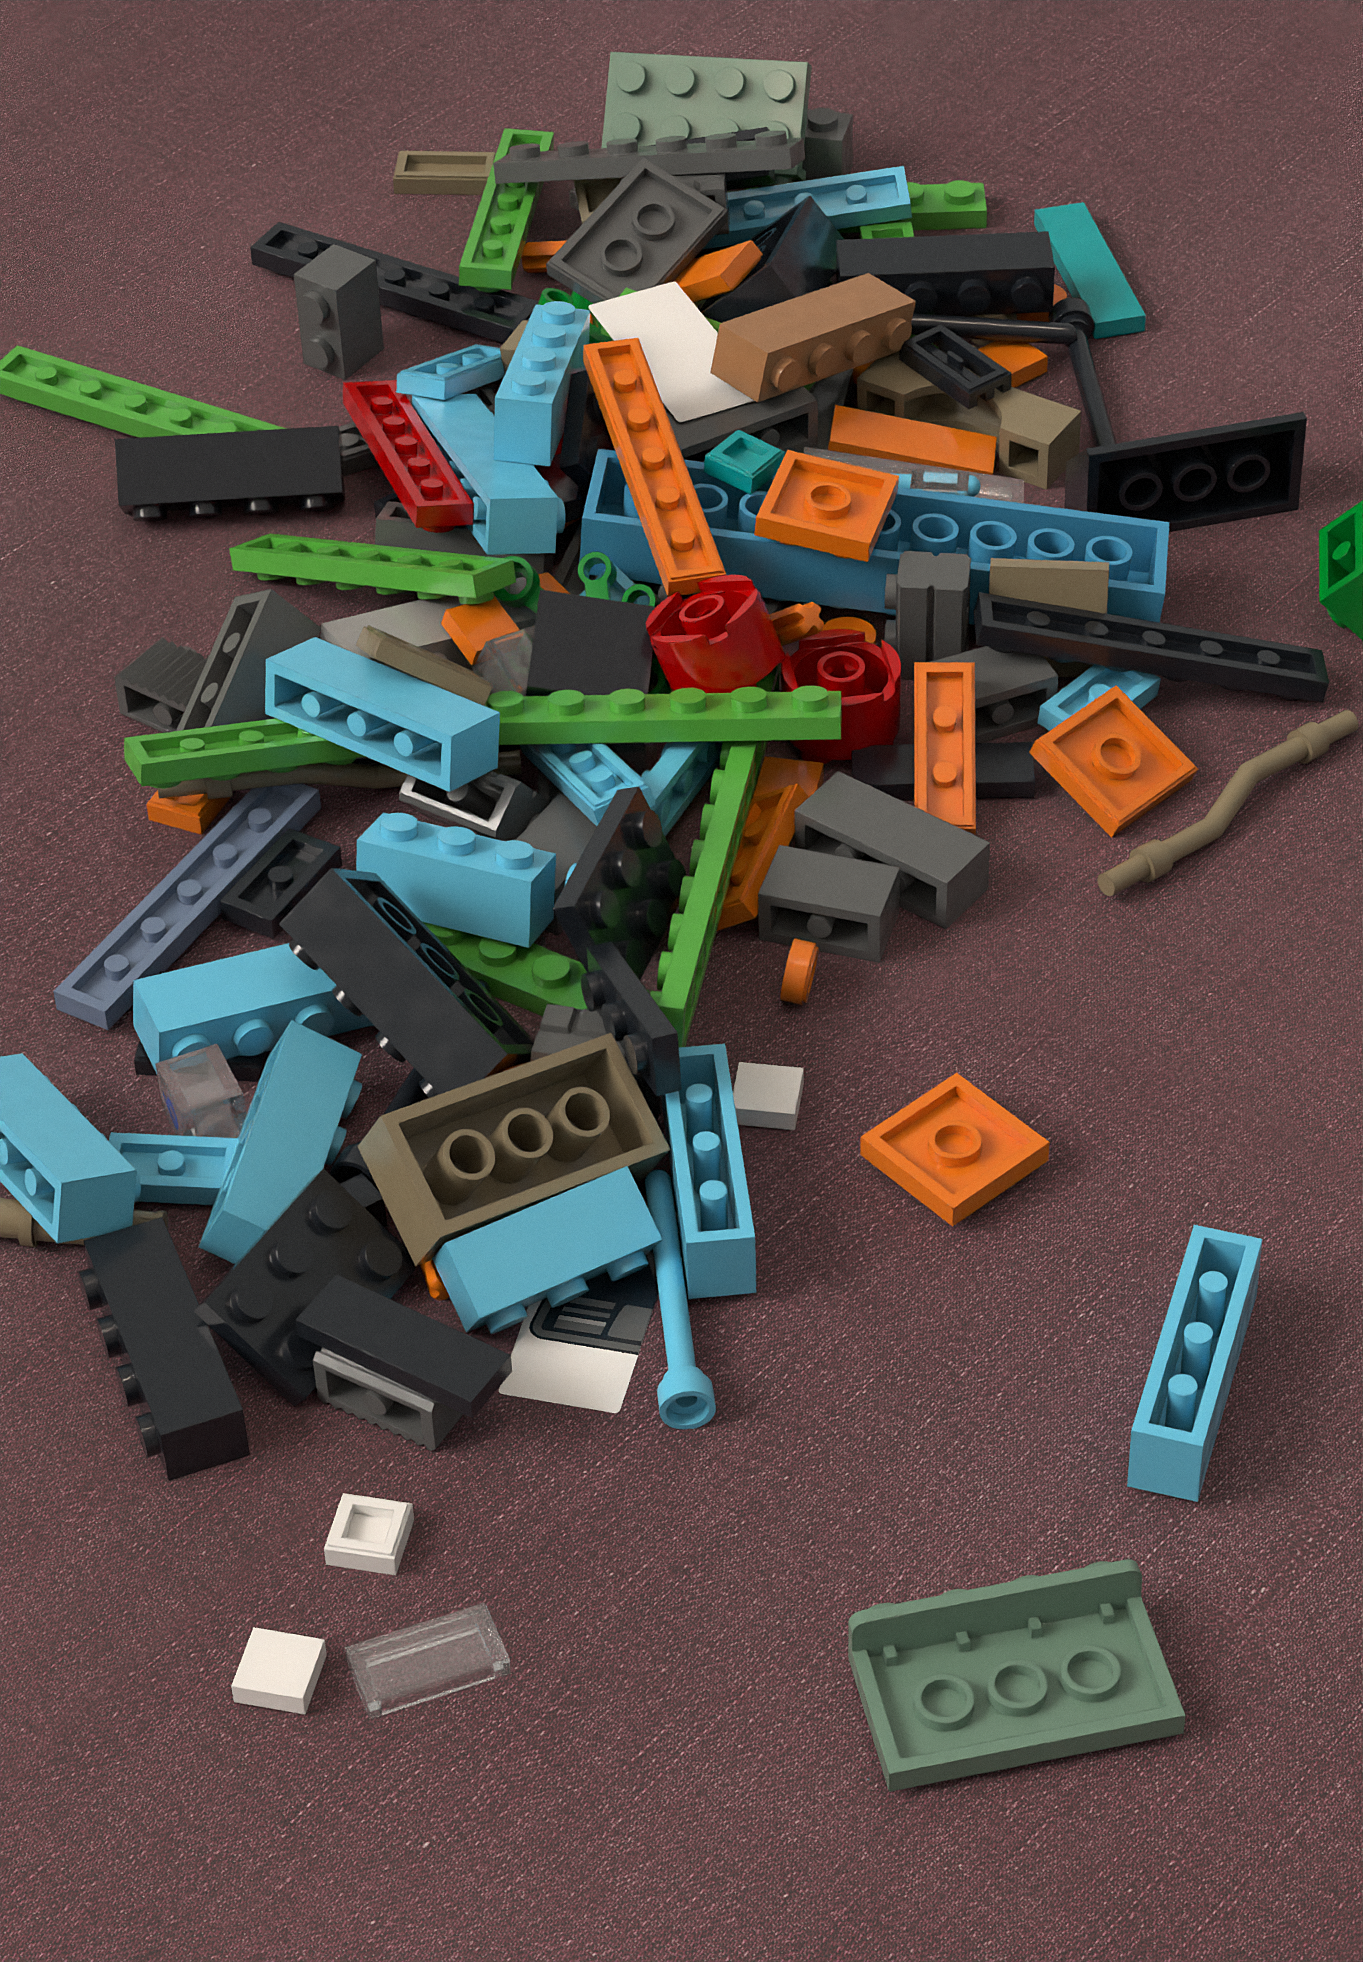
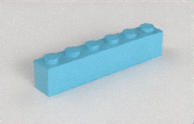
[412,394,565,555]

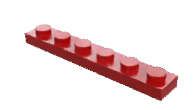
[343,380,474,533]

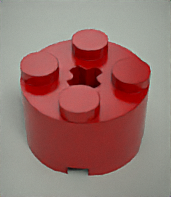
[646,575,785,693]
[781,629,901,764]

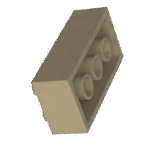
[357,1033,671,1266]

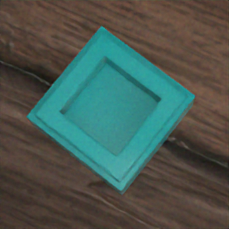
[703,430,785,495]

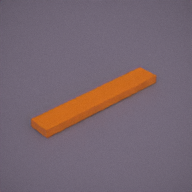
[583,338,726,597]

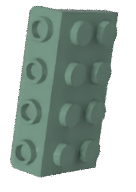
[601,52,812,187]
[848,1559,1185,1792]

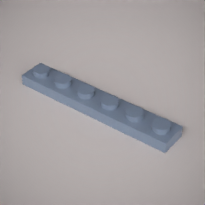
[53,784,321,1030]

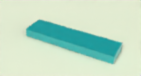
[1034,202,1146,339]

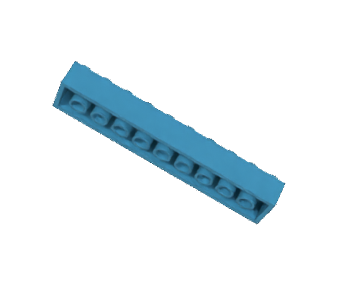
[579,449,1170,625]

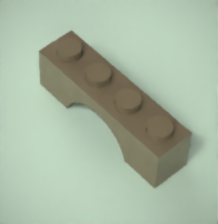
[857,352,1081,490]

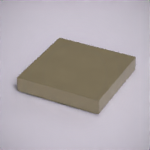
[989,558,1109,678]
[356,625,493,706]

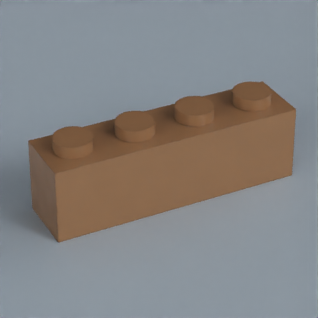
[710,273,916,402]

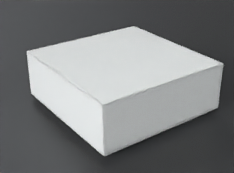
[733,1062,804,1130]
[324,1493,414,1575]
[231,1627,327,1714]

